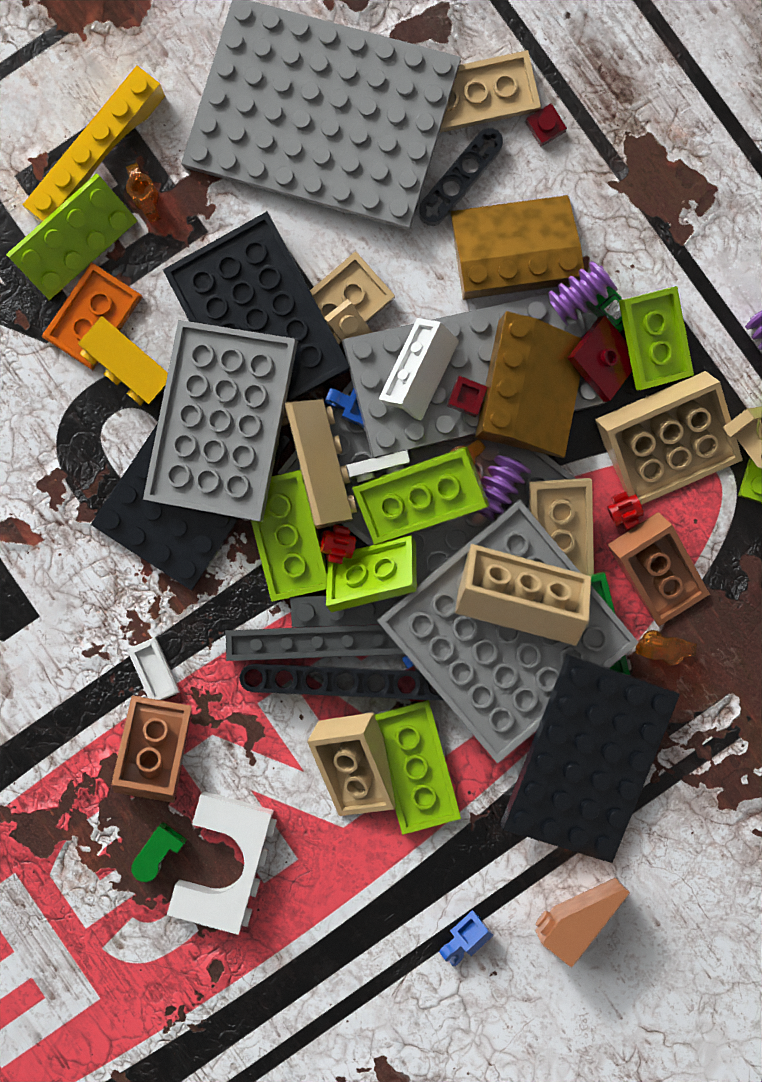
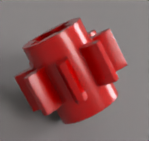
[607,491,644,530]
[320,524,356,564]

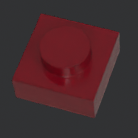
[525,103,567,147]
[447,376,487,417]

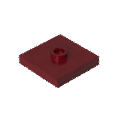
[567,315,632,402]

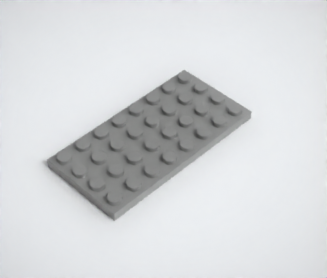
[342,291,606,459]

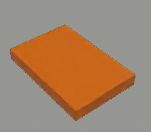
[42,262,143,370]

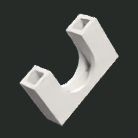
[167,791,277,935]

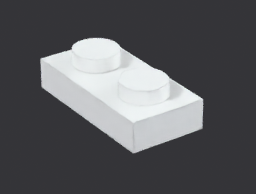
[347,450,410,483]

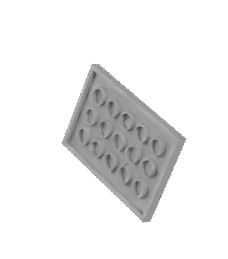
[143,320,298,522]

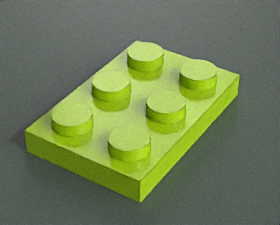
[618,286,694,390]
[326,535,417,612]

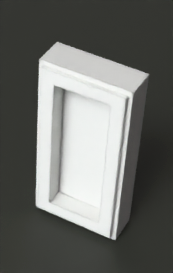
[127,637,180,701]

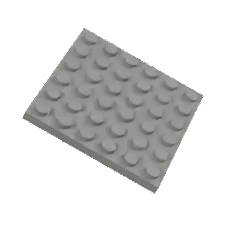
[377,500,639,763]

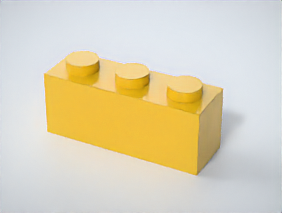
[78,316,168,406]

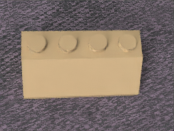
[285,399,357,529]
[455,544,591,646]

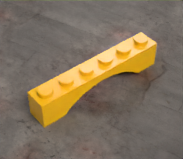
[22,65,166,223]

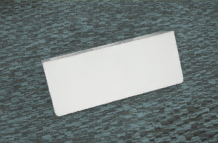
[379,318,459,420]

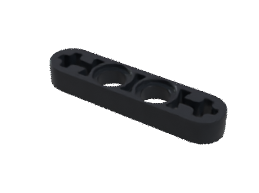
[419,128,503,226]

